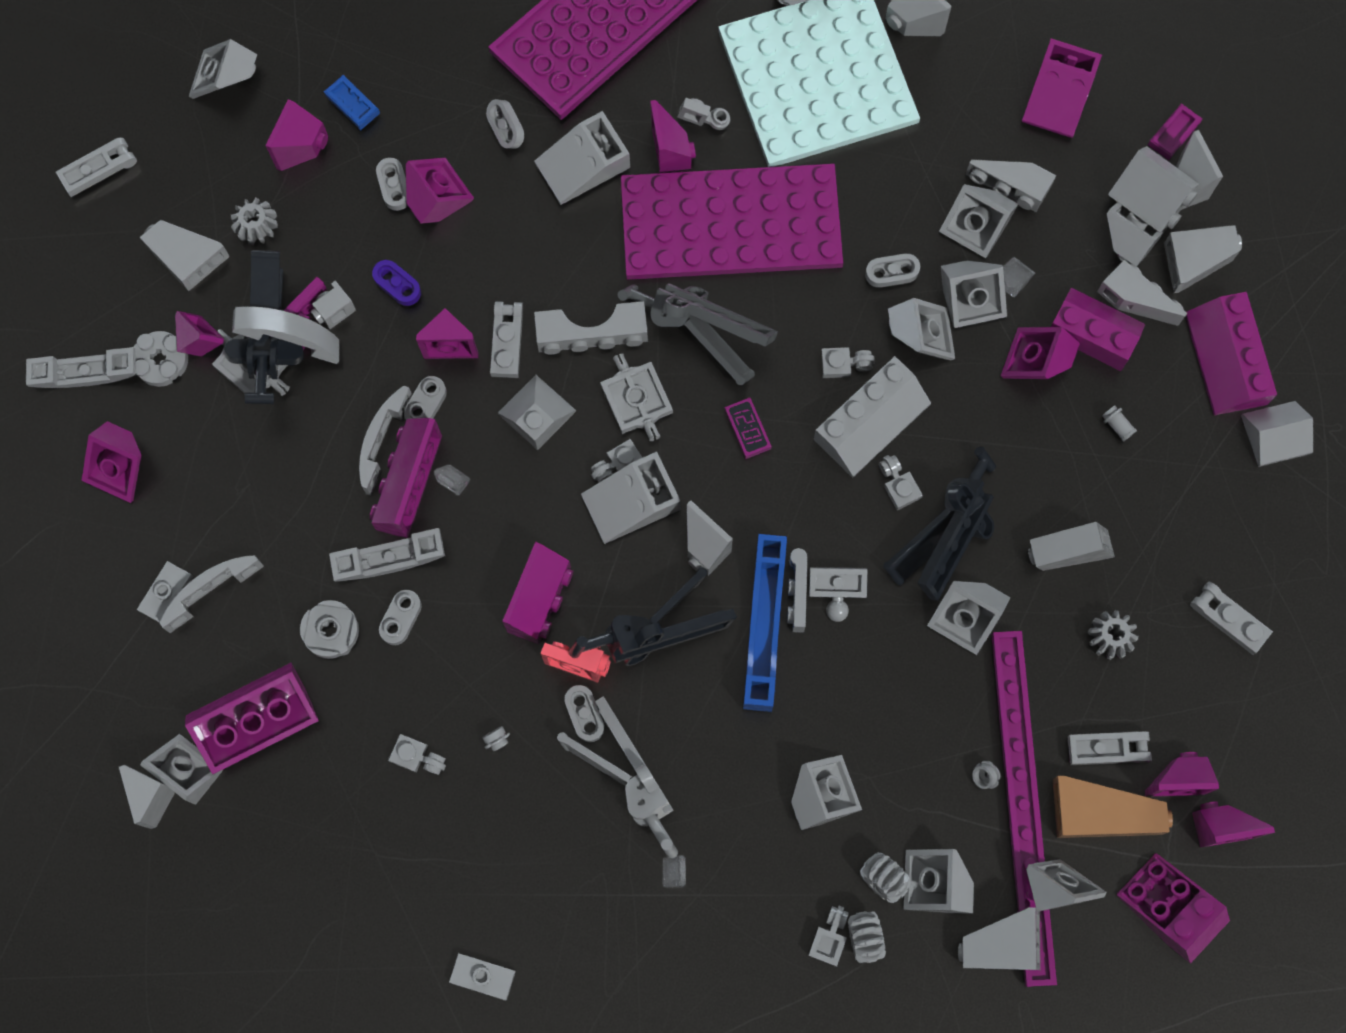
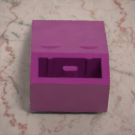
[1022,38,1102,138]
[1117,853,1230,964]

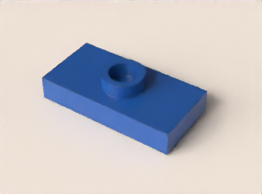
[324,75,380,130]

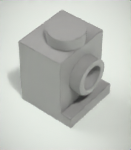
[310,281,356,329]

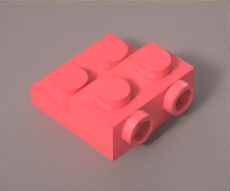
[541,641,611,683]

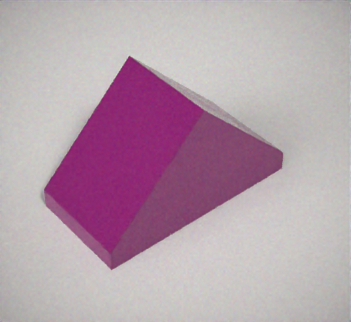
[175,311,224,356]

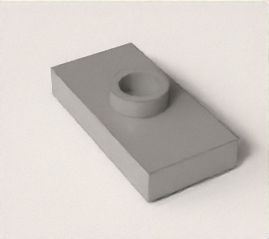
[137,561,194,623]
[449,953,516,1000]

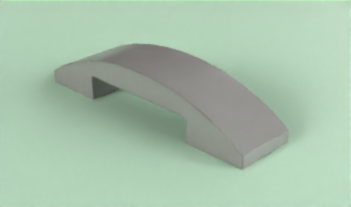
[232,307,339,364]
[26,347,135,388]
[359,386,412,496]
[329,528,445,582]
[160,555,264,633]

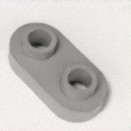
[486,99,524,149]
[376,158,408,211]
[865,254,920,287]
[404,376,447,420]
[379,590,422,645]
[565,685,604,742]

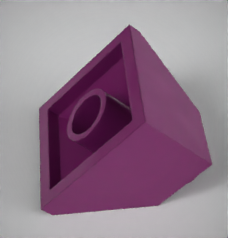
[265,99,328,171]
[650,100,696,173]
[406,158,474,224]
[1001,327,1080,379]
[82,421,141,503]
[1145,752,1219,797]
[1192,801,1275,848]

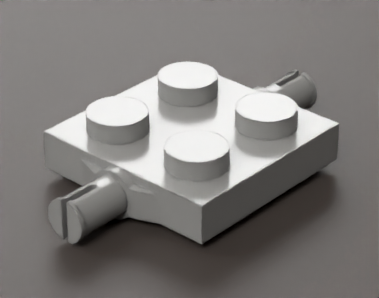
[212,329,290,396]
[600,353,673,441]

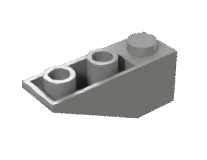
[966,160,1056,212]
[1097,260,1187,326]

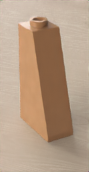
[1053,776,1173,838]

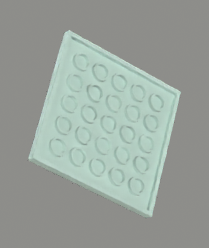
[718,0,920,167]

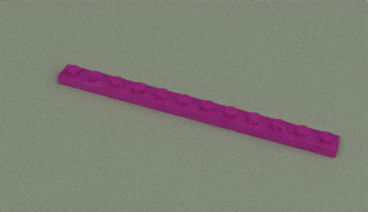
[991,631,1057,987]

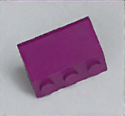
[1051,288,1145,371]
[502,542,573,645]

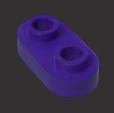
[372,260,421,306]

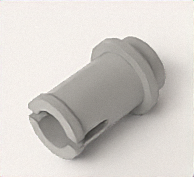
[1102,406,1137,442]

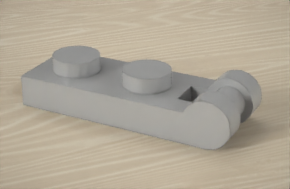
[56,137,137,197]
[490,301,523,378]
[787,548,807,632]
[1190,582,1273,655]
[1067,732,1152,765]

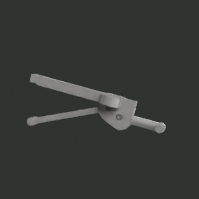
[557,696,678,858]

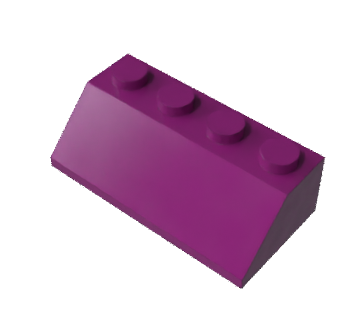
[1185,292,1277,415]
[370,418,442,538]
[185,663,319,775]

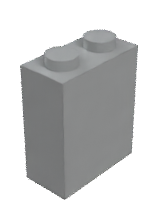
[1108,146,1199,233]

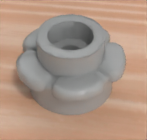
[482,726,510,751]
[972,761,1000,789]

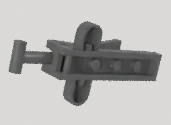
[618,283,778,385]

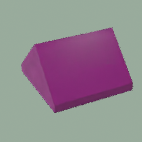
[416,308,478,359]

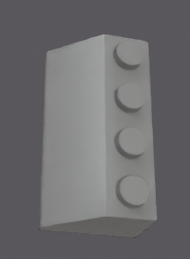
[814,356,931,478]

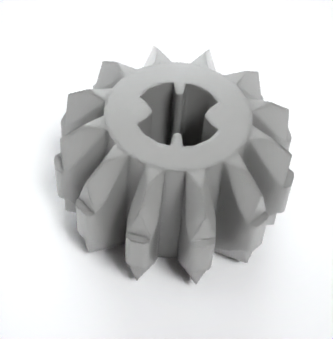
[231,197,278,245]
[1088,610,1139,660]
[860,852,912,903]
[847,911,886,963]

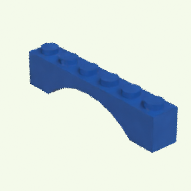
[743,534,787,712]

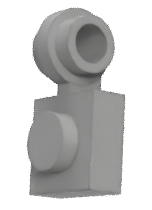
[677,98,730,130]
[821,347,875,378]
[590,439,642,482]
[879,455,923,510]
[388,734,446,775]
[809,906,849,966]

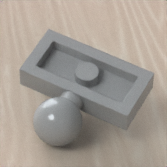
[809,567,867,622]

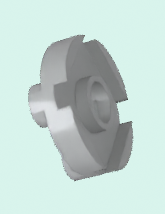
[134,331,188,387]
[300,600,359,659]

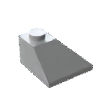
[885,0,952,36]
[189,39,257,99]
[1176,130,1223,210]
[939,184,1018,258]
[1107,202,1167,266]
[941,260,1007,328]
[888,298,955,361]
[498,375,576,450]
[687,500,733,576]
[927,581,1010,655]
[791,755,862,830]
[904,849,974,913]

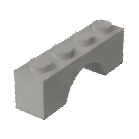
[534,301,648,354]

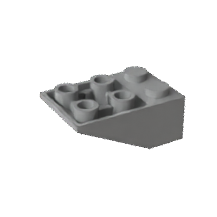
[534,111,630,205]
[581,452,681,544]

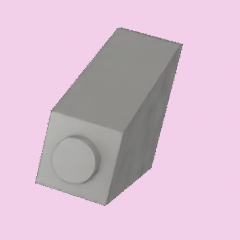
[140,220,230,291]
[1164,225,1242,293]
[1028,522,1115,571]
[958,908,1041,970]

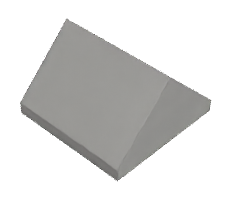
[1241,401,1313,467]
[140,734,223,805]
[119,765,175,829]
[1026,859,1107,912]

